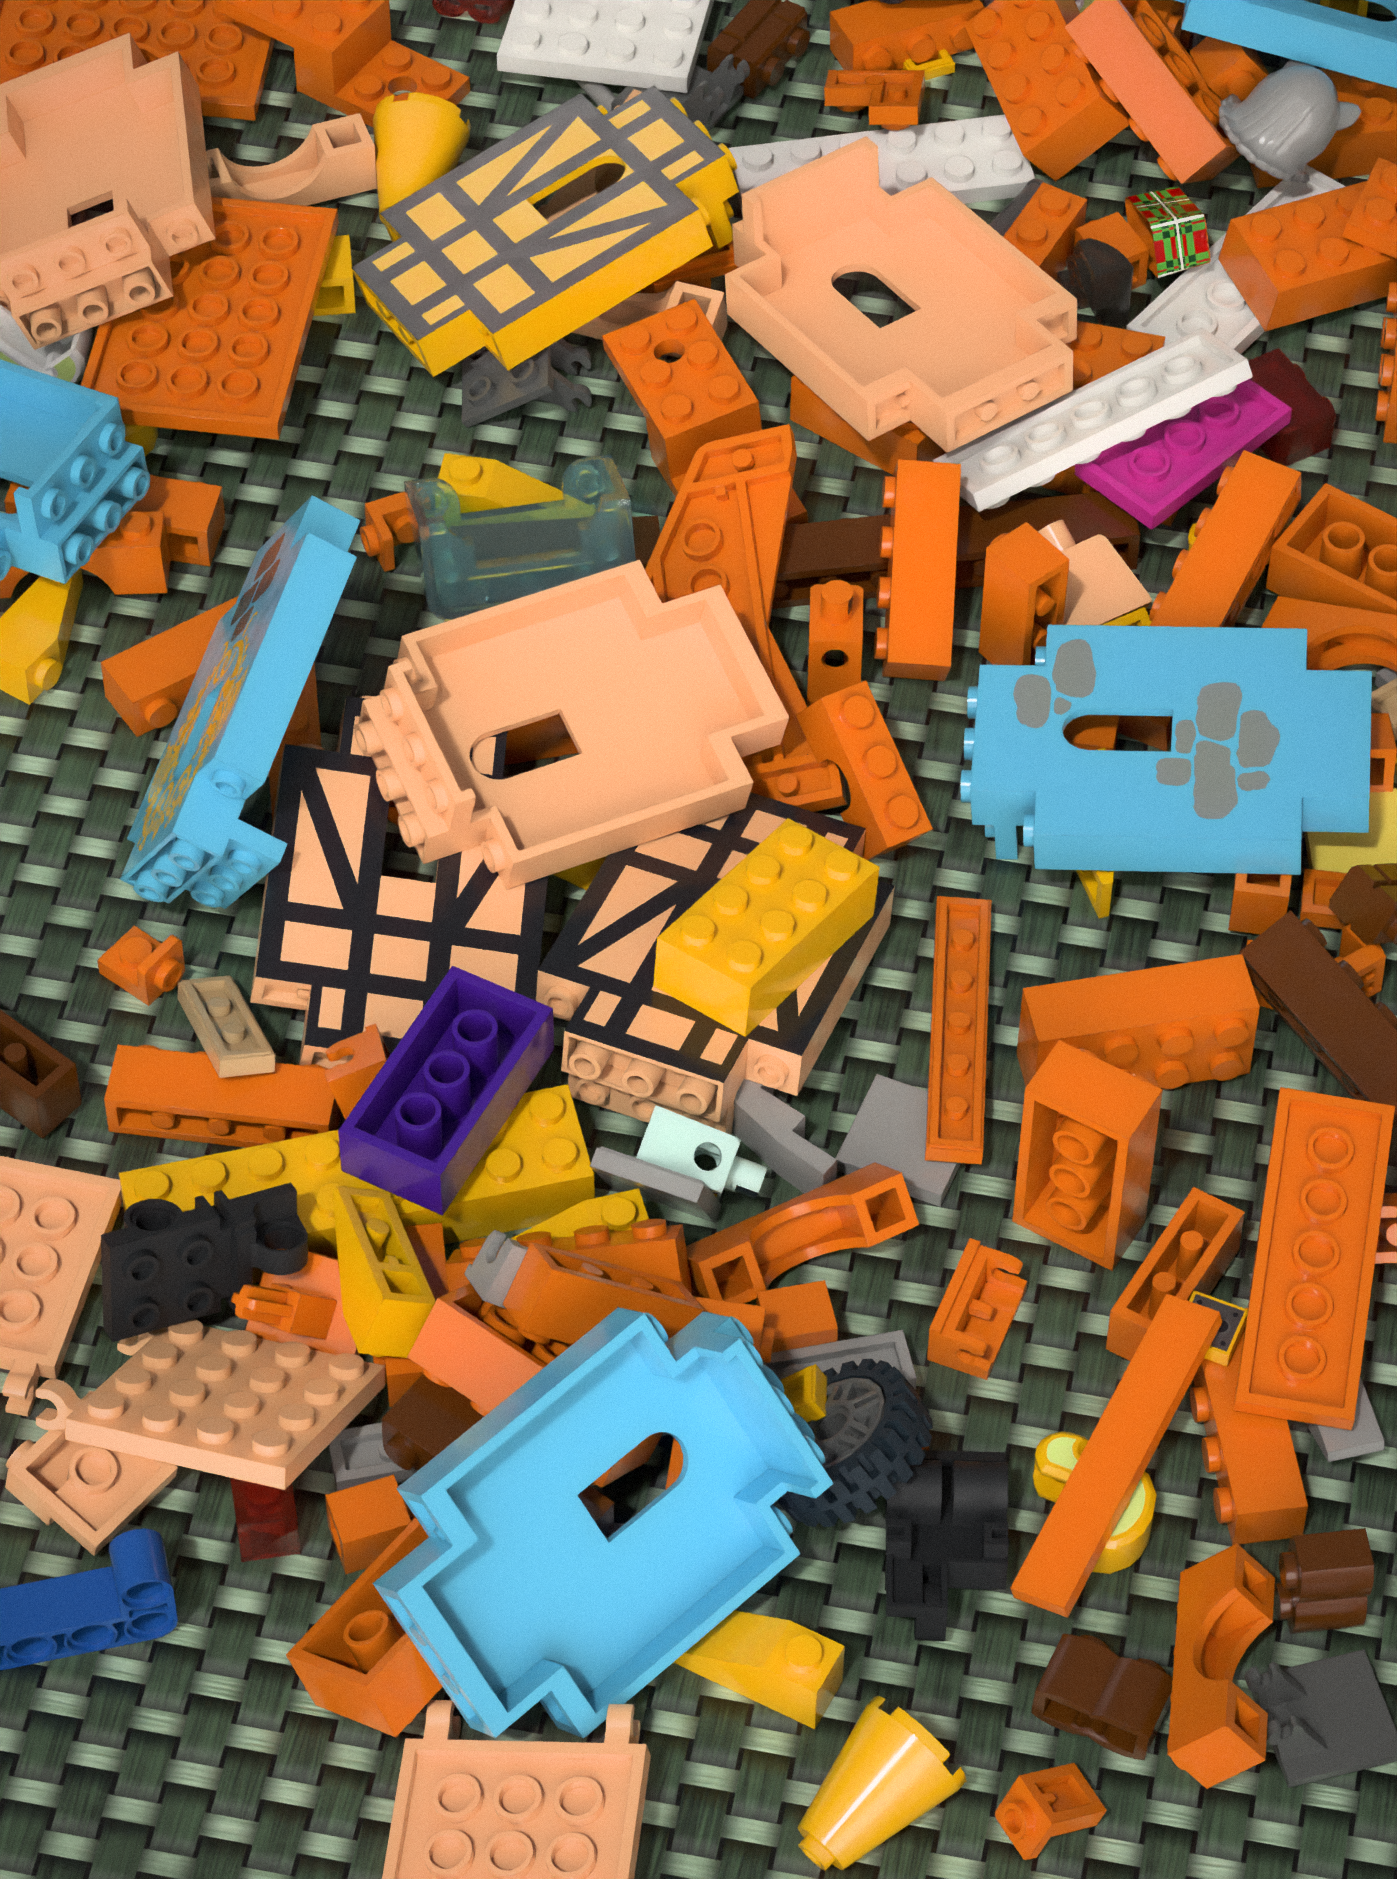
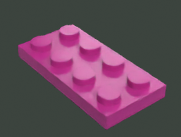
[1075,379,1292,530]

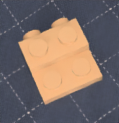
[5,1391,178,1556]

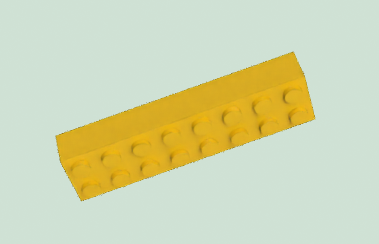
[119,1084,595,1283]

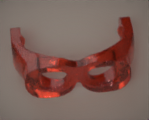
[432,0,515,24]

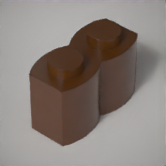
[1274,1528,1374,1634]
[1031,1634,1173,1760]

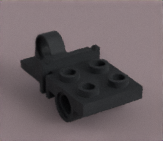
[101,1182,308,1342]
[885,1450,1009,1641]

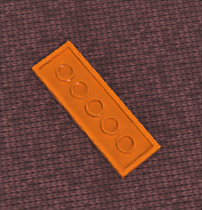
[1233,1087,1395,1430]

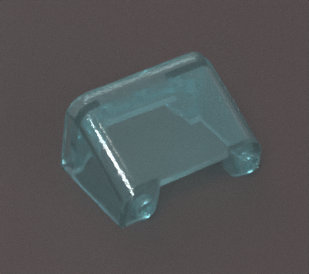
[404,454,636,622]

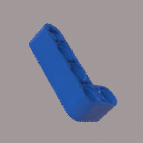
[0,1528,178,1671]

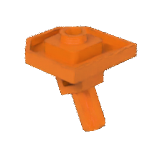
[231,1249,360,1356]

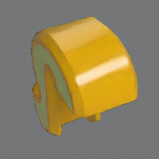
[1033,1432,1157,1574]

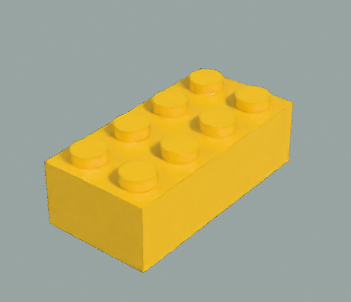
[653,818,880,1037]

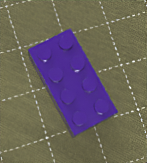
[338,965,554,1216]

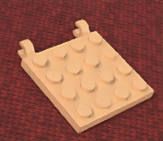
[0,1156,123,1417]
[35,1319,385,1490]
[382,1700,651,1879]

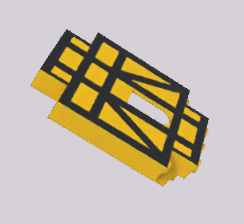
[351,86,739,377]

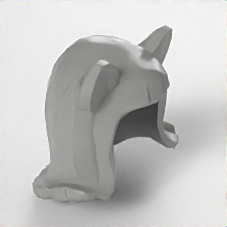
[1218,59,1361,183]

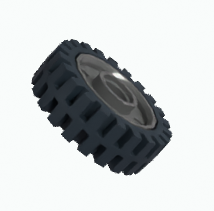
[777,1359,933,1527]

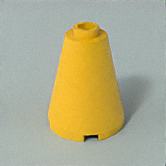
[373,92,471,225]
[797,1696,966,1871]

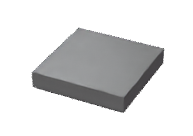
[835,1074,961,1207]
[590,1146,722,1223]

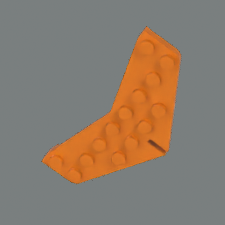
[645,424,847,812]

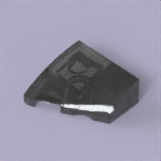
[1057,238,1134,329]

